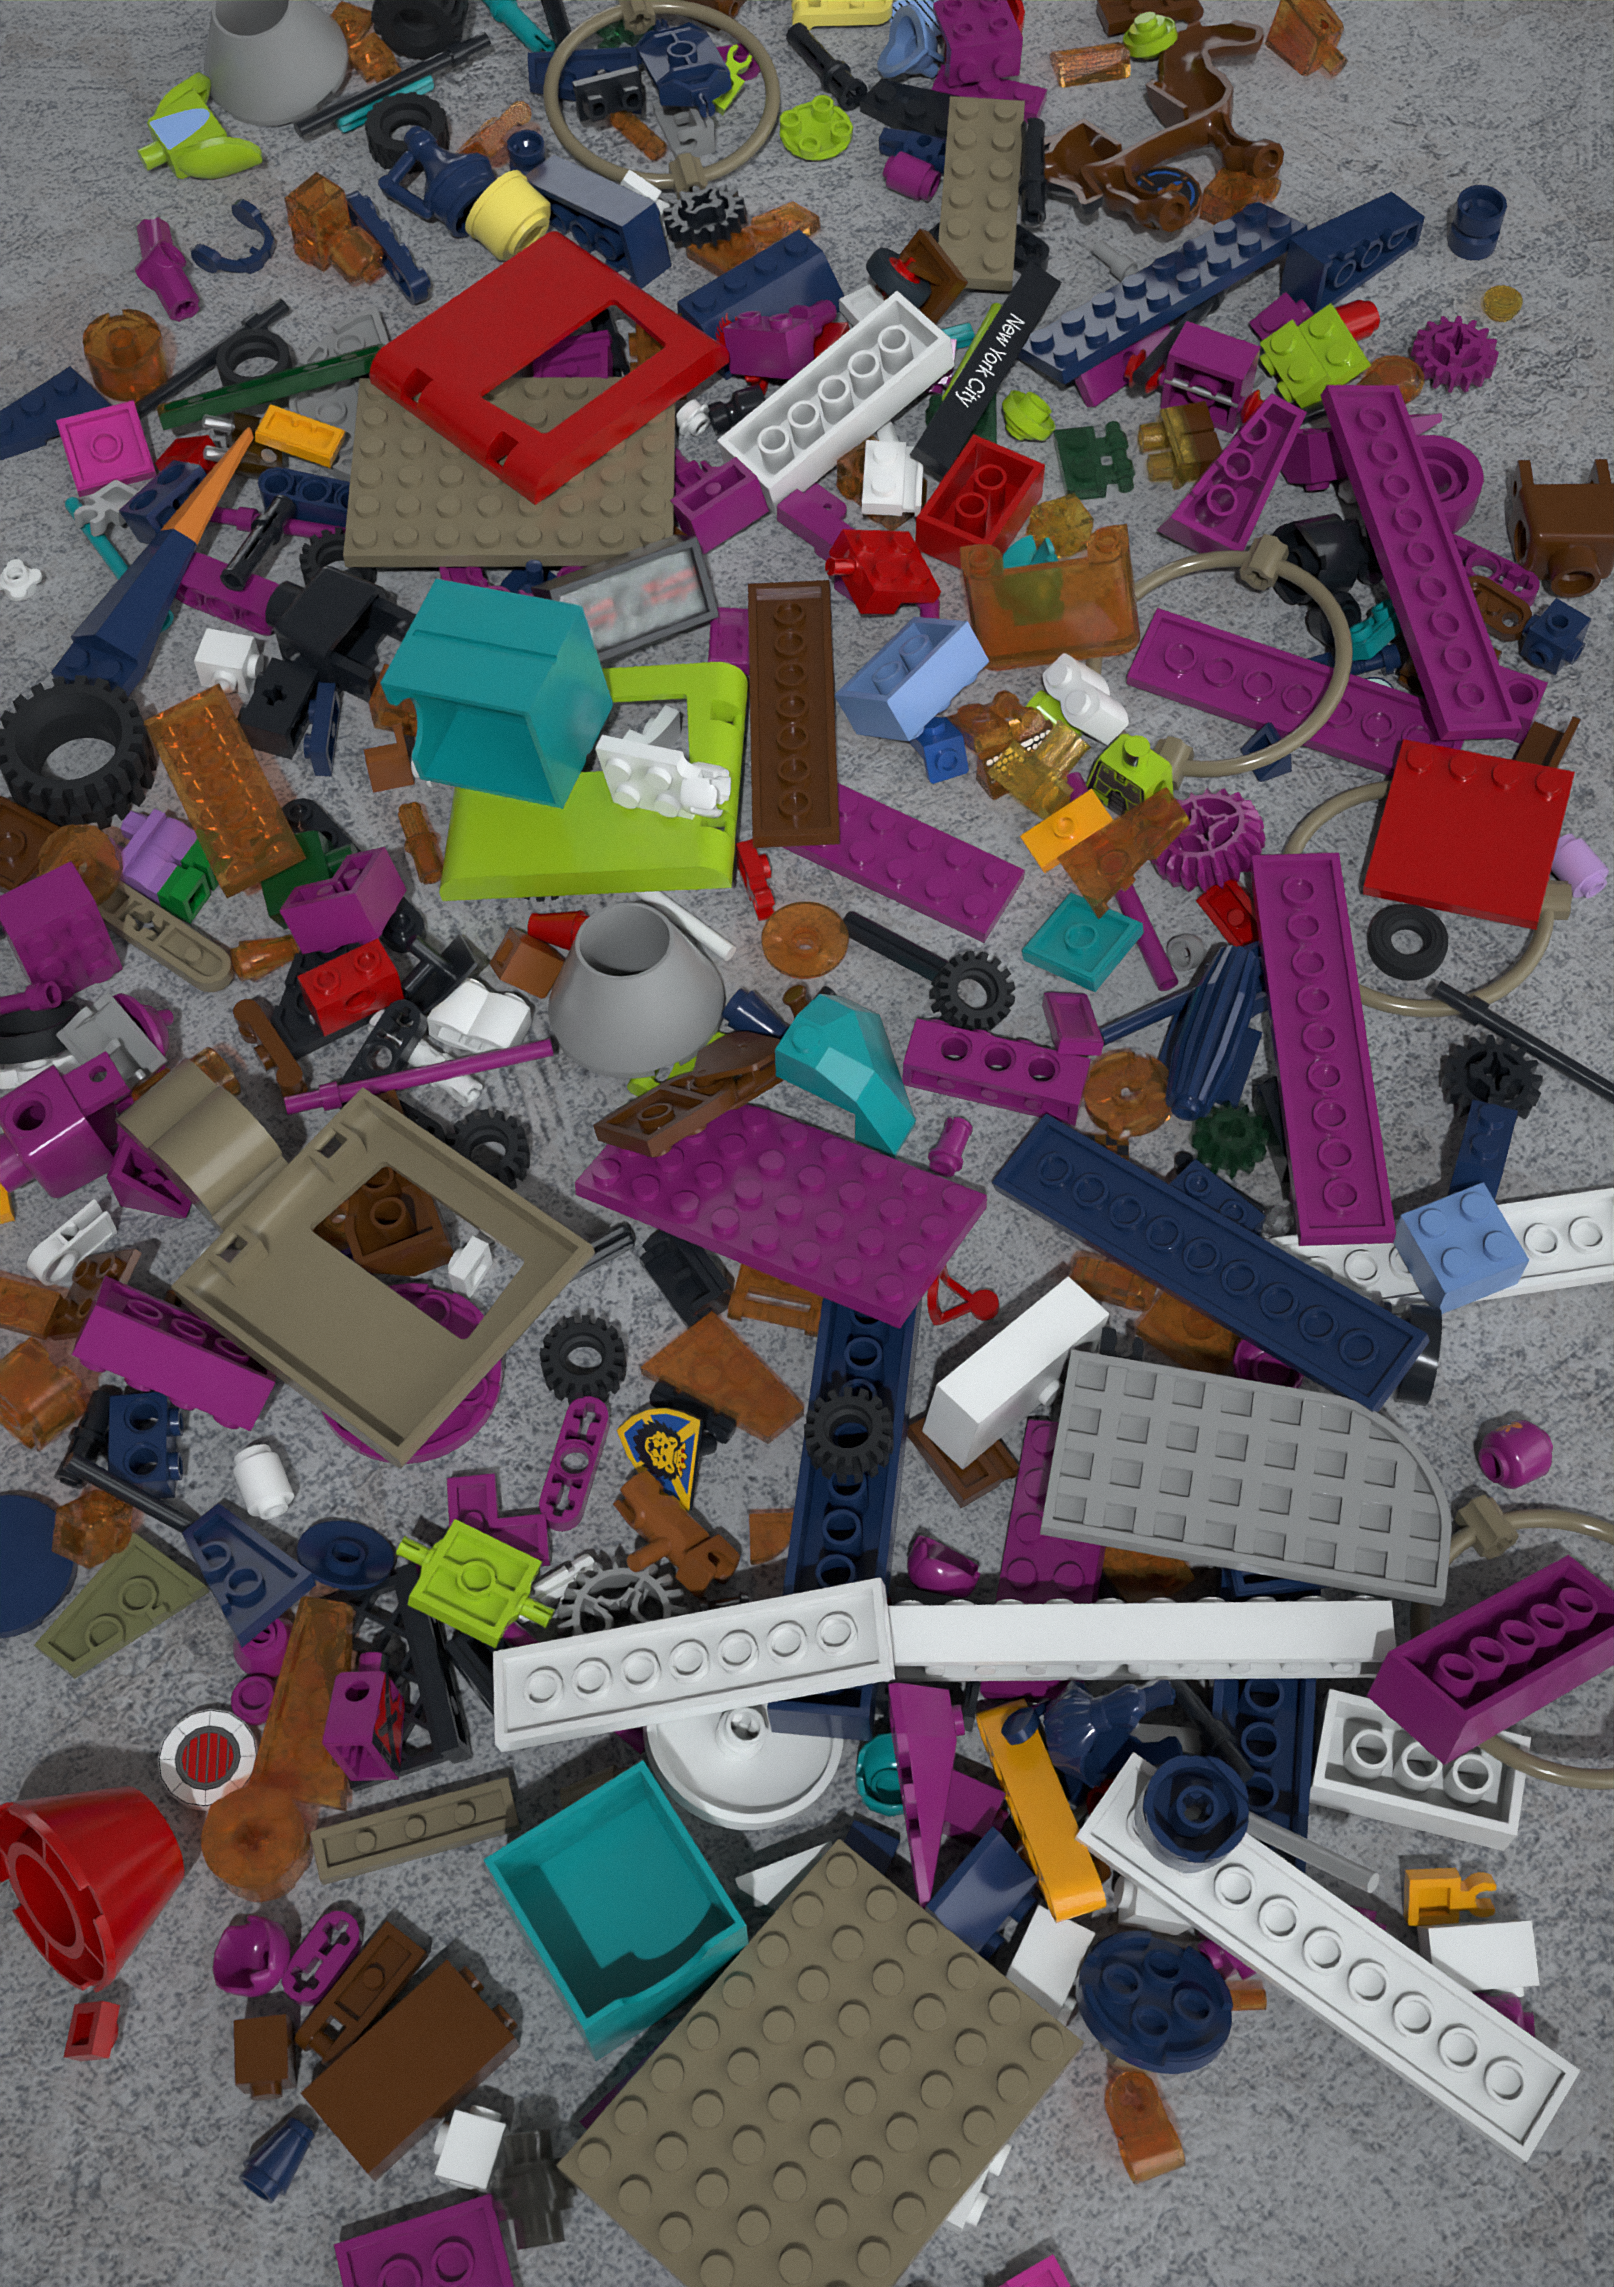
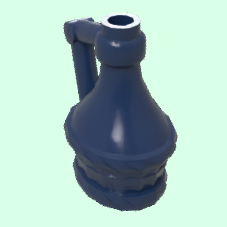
[378,126,498,238]

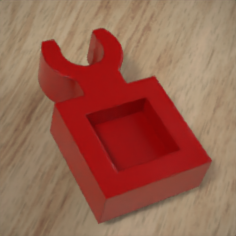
[736,839,775,921]

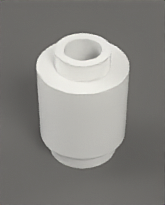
[233,1444,294,1519]

